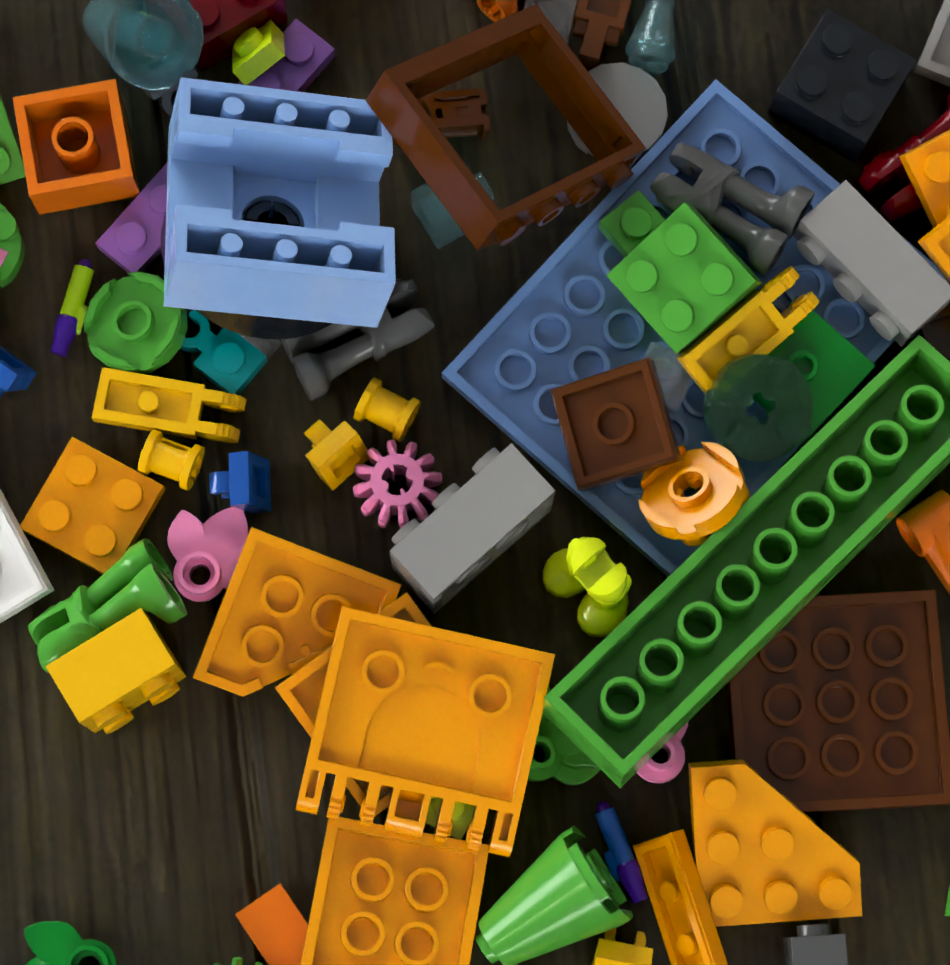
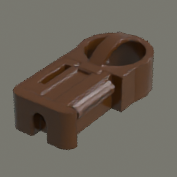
[392,88,491,147]

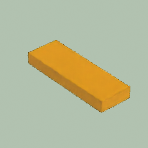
[633,829,728,965]

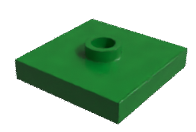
[735,296,876,444]

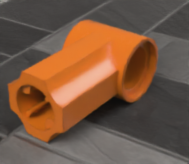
[895,490,950,595]

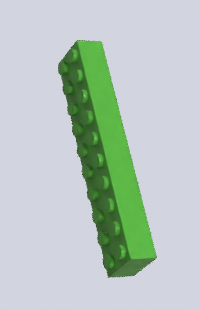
[543,335,950,788]

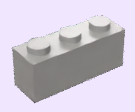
[793,180,950,347]

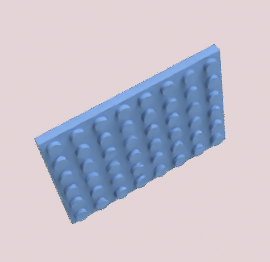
[442,79,948,577]

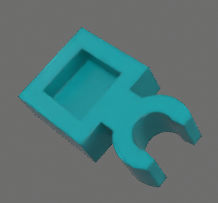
[180,309,268,395]

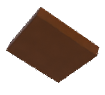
[550,357,682,492]

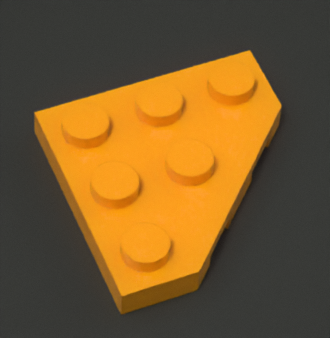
[193,526,401,697]
[688,759,862,927]

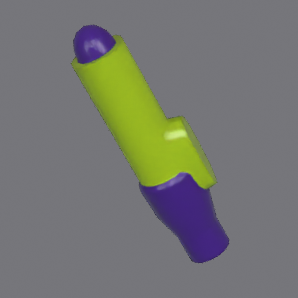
[50,259,94,357]

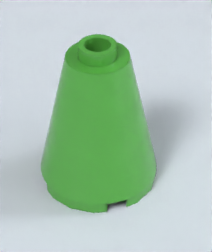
[475,825,633,965]

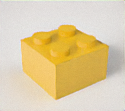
[45,608,187,734]

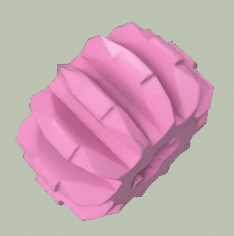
[353,440,442,529]

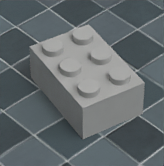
[390,443,556,614]

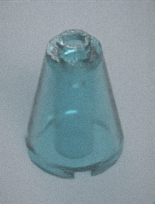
[83,0,204,90]

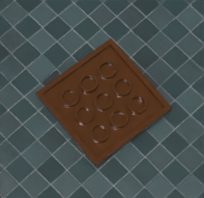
[727,590,950,813]

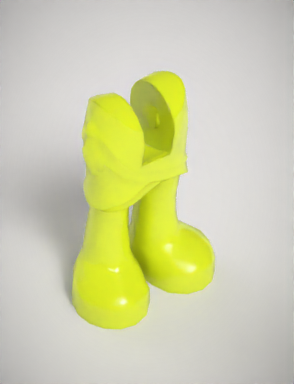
[542,537,632,638]

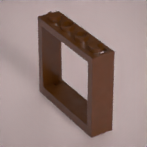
[366,4,646,251]

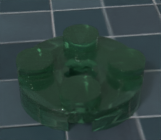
[703,353,813,462]

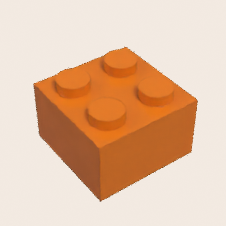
[12,79,140,215]

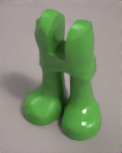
[28,538,187,673]

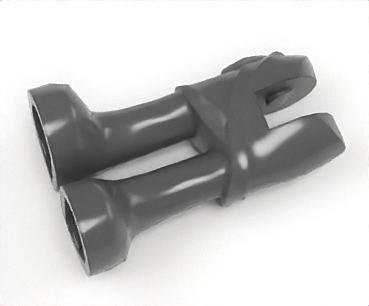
[650,142,815,277]
[280,278,435,401]

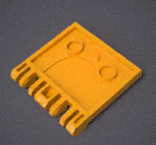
[295,606,555,857]

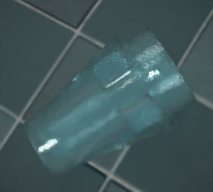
[625,0,676,74]

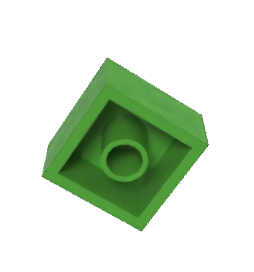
[606,202,764,355]

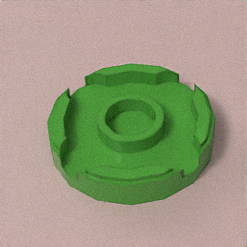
[84,271,188,374]

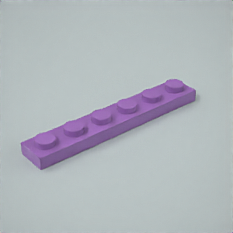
[95,19,336,273]

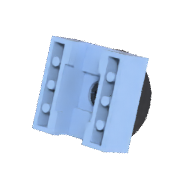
[160,77,396,340]

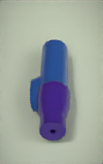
[595,801,649,904]

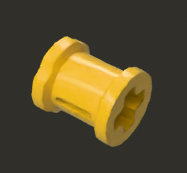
[353,377,421,442]
[137,429,205,491]

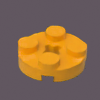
[639,442,750,546]

